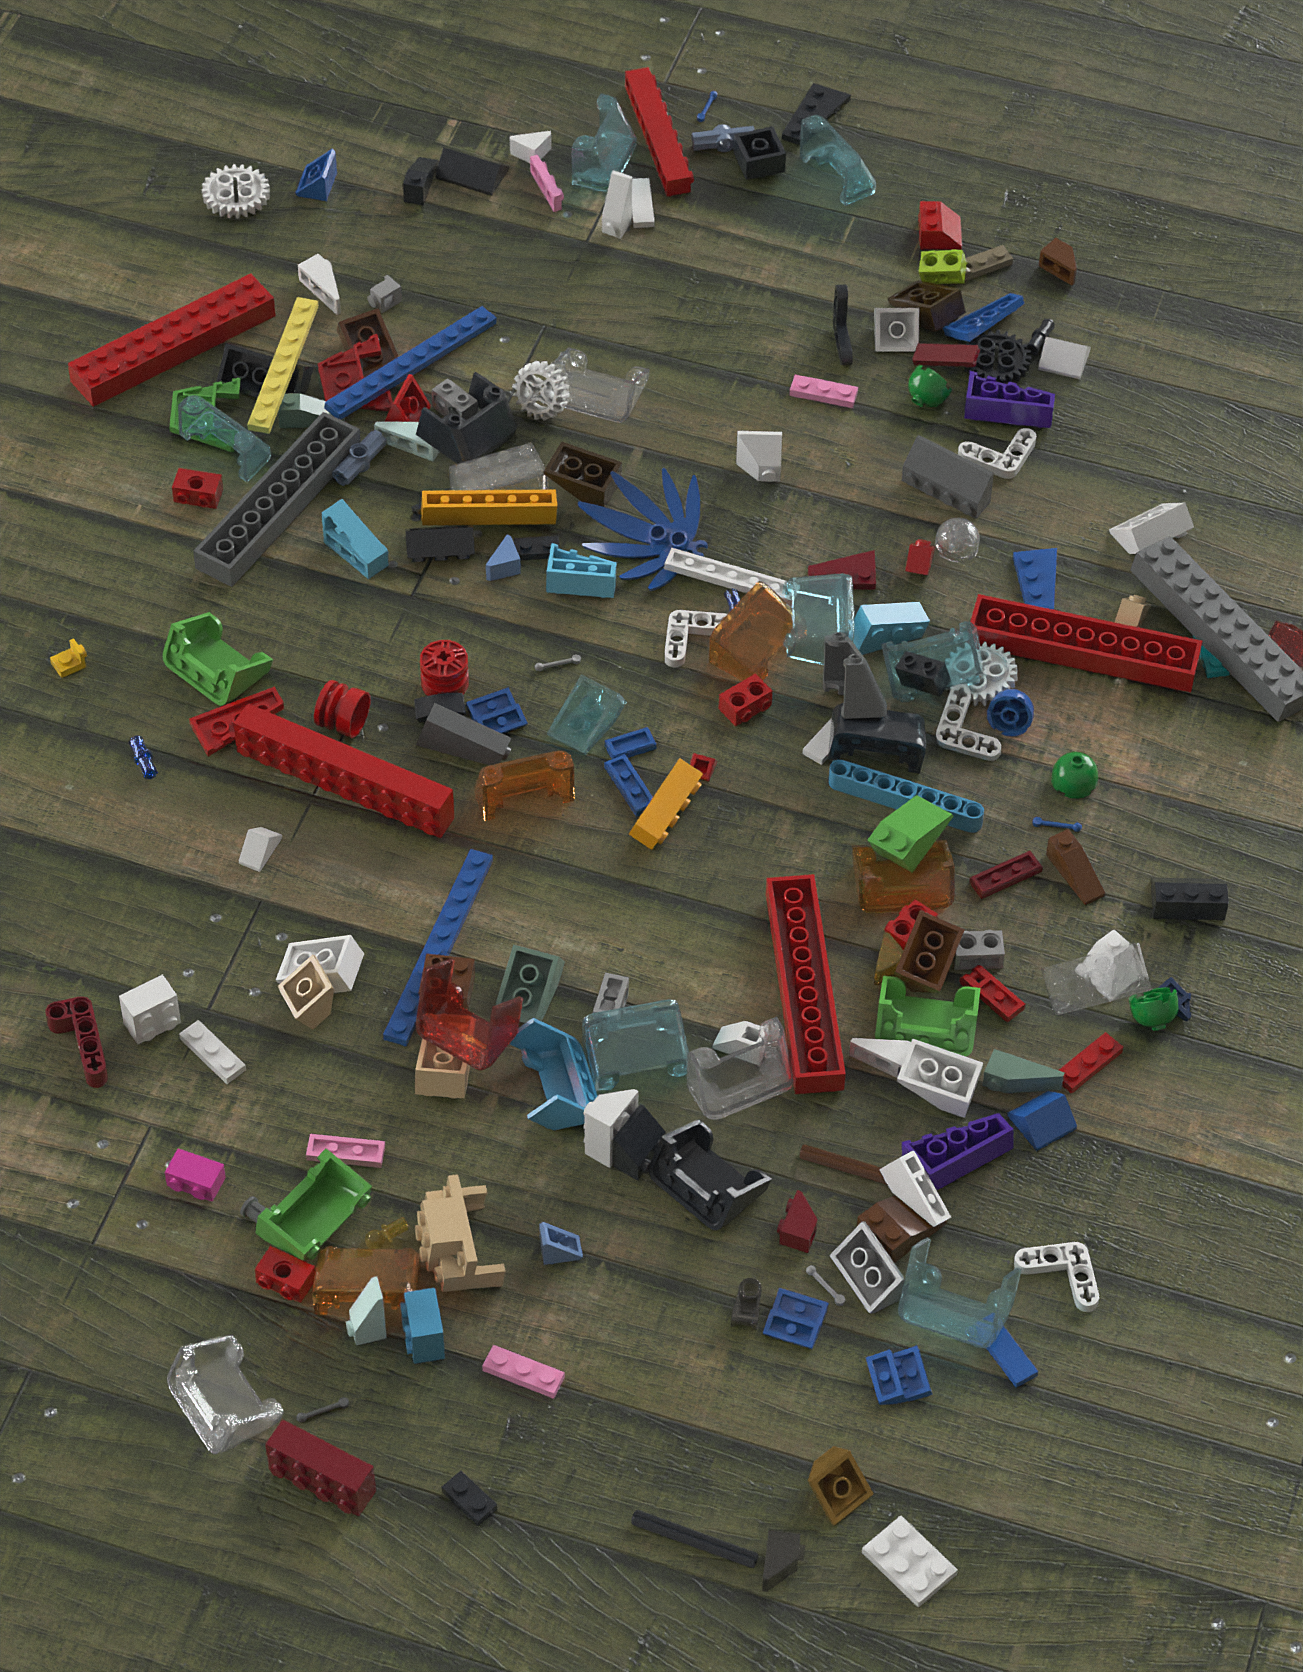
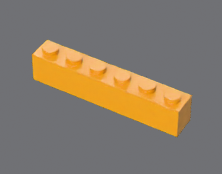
[421,489,557,525]

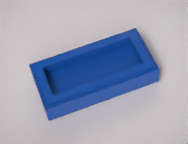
[605,727,657,759]

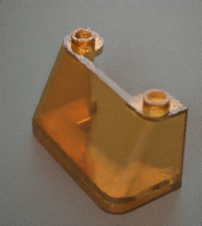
[709,581,807,681]
[474,750,575,821]
[852,840,955,913]
[312,1246,421,1315]

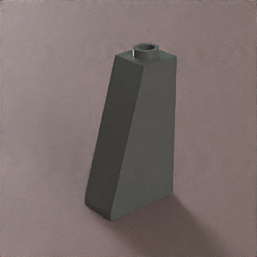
[416,703,512,767]

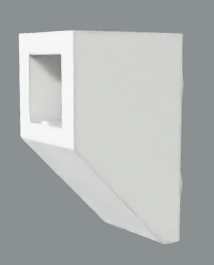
[712,1021,768,1064]

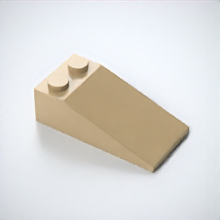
[415,1013,477,1099]

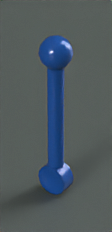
[697,91,718,122]
[1032,817,1082,832]

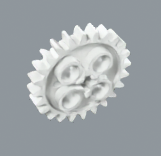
[202,164,270,218]
[945,642,1018,706]

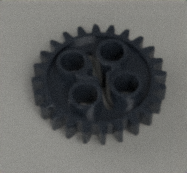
[964,330,1031,384]

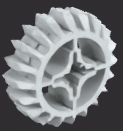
[512,361,570,420]

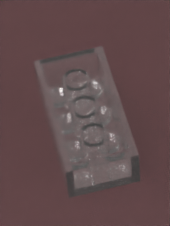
[449,442,548,490]
[1041,942,1152,1016]

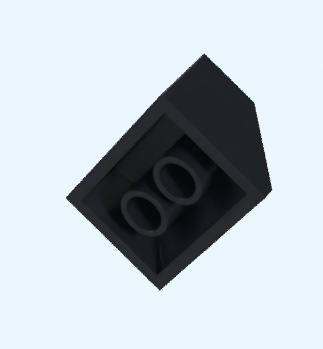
[405,525,475,562]
[1151,877,1229,920]

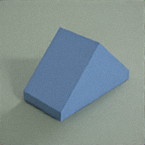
[486,535,521,581]
[539,1222,583,1265]

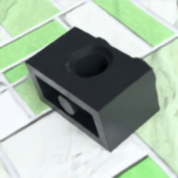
[895,651,951,697]

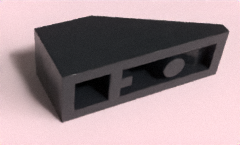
[403,157,439,205]

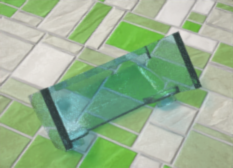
[898,1238,1022,1348]

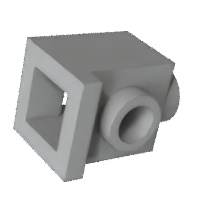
[367,275,402,313]

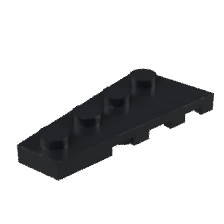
[781,83,851,146]

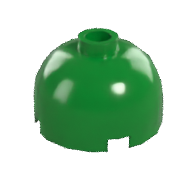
[908,365,952,407]
[1051,751,1098,799]
[1129,987,1179,1030]

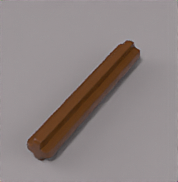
[800,1144,888,1185]

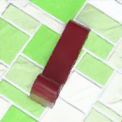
[45,996,108,1088]

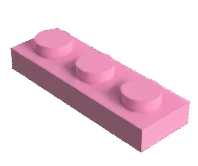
[530,155,564,212]
[790,375,858,408]
[306,1134,385,1168]
[482,1345,565,1399]

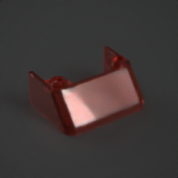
[416,958,523,1070]

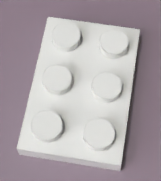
[862,1516,957,1607]

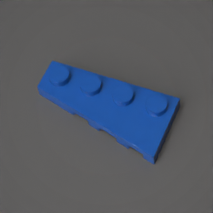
[943,293,1024,342]
[1013,548,1057,610]

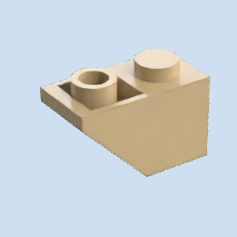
[1115,594,1151,628]

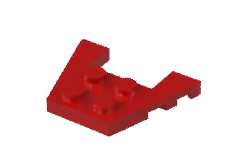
[317,334,393,412]

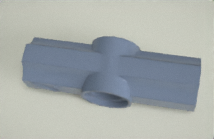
[691,124,754,152]
[332,430,387,486]

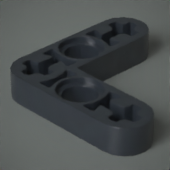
[833,284,853,366]

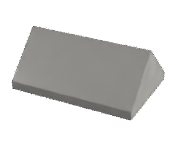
[830,1221,906,1314]

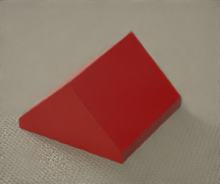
[385,374,431,422]

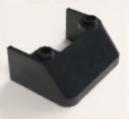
[416,372,517,467]

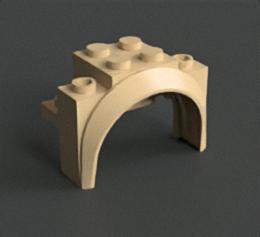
[415,1175,505,1292]

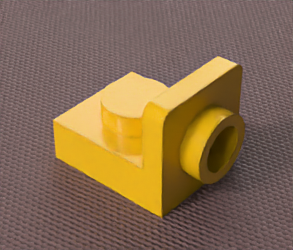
[50,638,87,678]

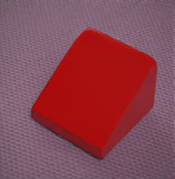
[690,753,717,782]

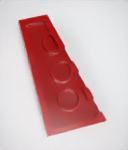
[189,687,284,757]

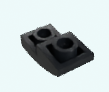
[414,693,466,723]

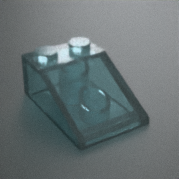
[547,674,627,755]

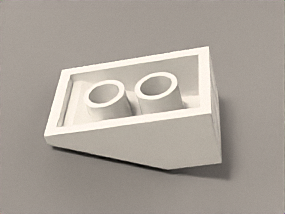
[276,935,364,993]
[897,1039,983,1118]

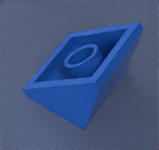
[295,149,337,201]
[1007,1091,1077,1151]

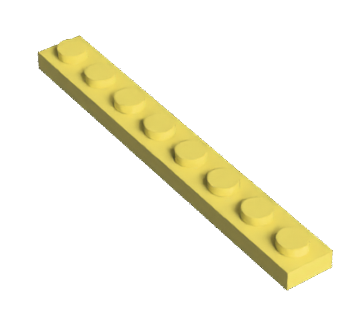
[247,297,318,434]

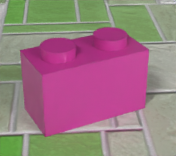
[165,1148,226,1202]

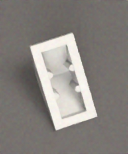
[510,131,551,163]
[239,827,282,872]

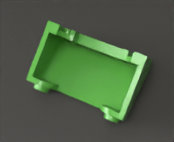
[163,612,273,706]
[875,976,980,1057]
[255,1148,372,1261]

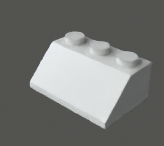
[1109,503,1194,554]
[583,1089,638,1168]

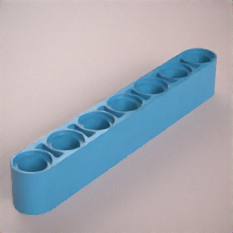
[829,760,984,833]

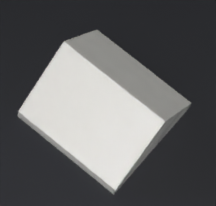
[1038,337,1091,379]

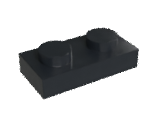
[514,535,560,561]
[441,1471,498,1526]

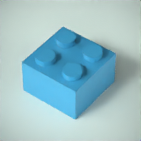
[400,1288,445,1364]

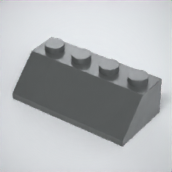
[902,435,994,519]

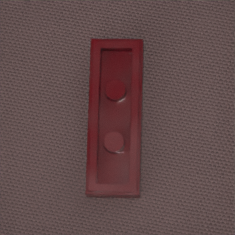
[912,343,980,367]
[969,851,1043,899]

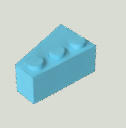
[321,499,388,579]
[546,543,617,598]
[846,602,930,655]

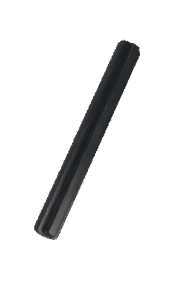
[631,1510,759,1568]

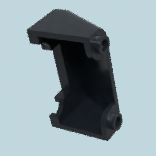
[828,703,926,774]
[648,1119,772,1230]

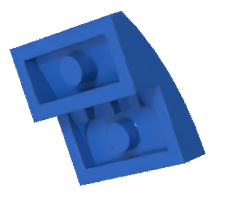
[465,687,528,734]
[763,1288,829,1349]
[866,1346,933,1405]

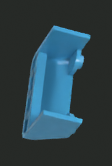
[504,1018,598,1130]

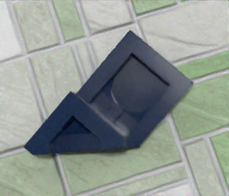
[1158,977,1191,1022]

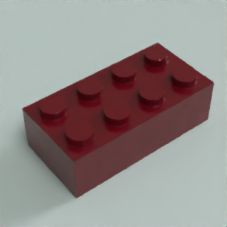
[265,1419,376,1516]

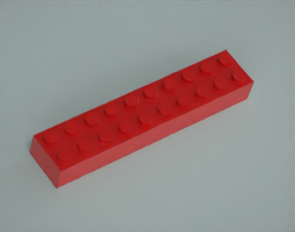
[68,273,276,407]
[967,594,1202,692]
[234,704,455,838]
[766,874,846,1094]

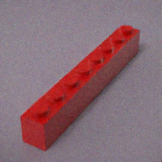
[625,67,694,196]

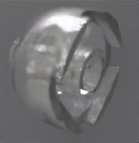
[935,517,980,562]

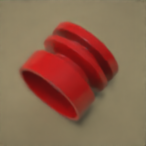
[420,640,469,696]
[314,680,371,738]

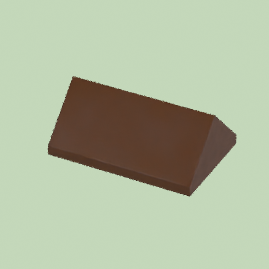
[894,910,965,993]

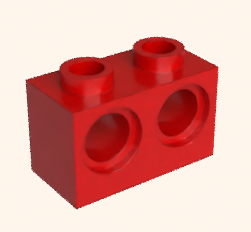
[719,673,773,727]
[884,899,938,954]

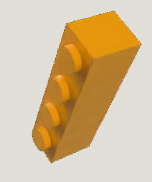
[629,758,703,850]

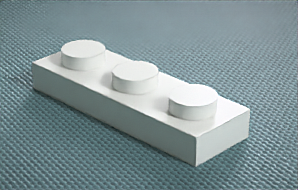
[179,1020,246,1084]

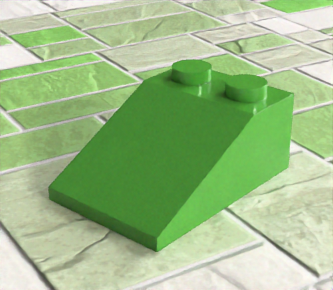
[867,795,954,873]

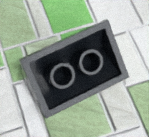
[435,147,509,196]

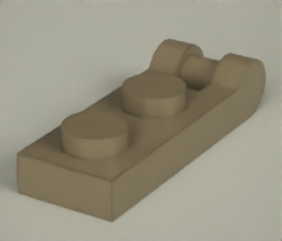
[965,245,1013,281]

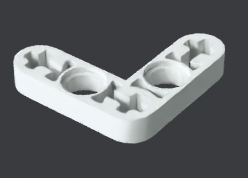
[958,428,1036,479]
[665,610,735,668]
[936,684,1001,761]
[1014,1242,1099,1312]

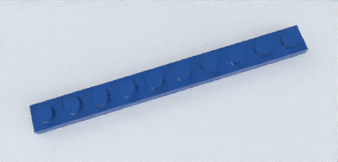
[324,306,497,420]
[383,849,493,1046]

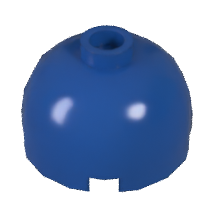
[987,689,1034,736]

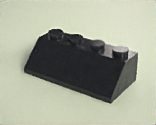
[216,343,314,398]

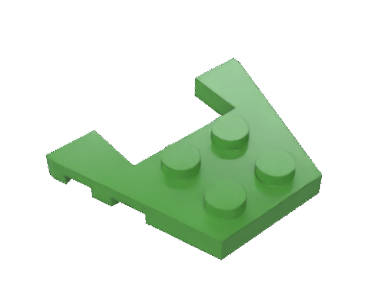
[170,378,241,452]

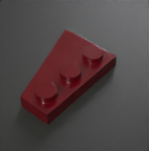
[808,550,876,590]

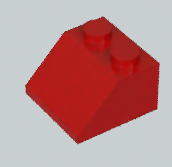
[918,201,962,249]

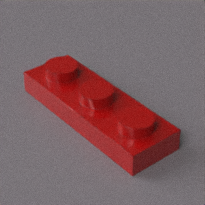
[1058,1032,1123,1094]

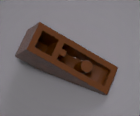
[1046,829,1105,905]

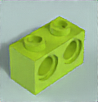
[919,249,967,284]

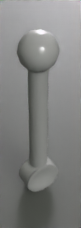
[535,654,581,672]
[806,1265,845,1306]

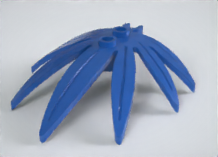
[577,468,708,591]

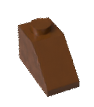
[1039,237,1077,285]

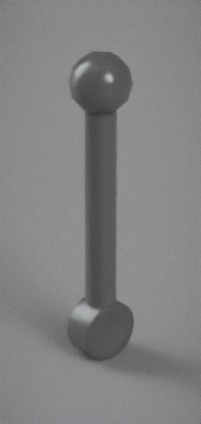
[296,1397,349,1423]

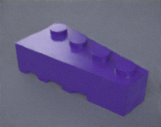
[964,371,1055,428]
[902,1113,1013,1191]

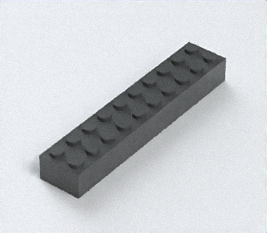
[193,412,360,587]
[1130,536,1303,722]

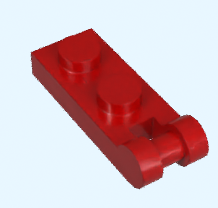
[959,965,1025,1023]

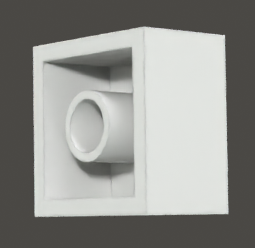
[119,975,181,1045]

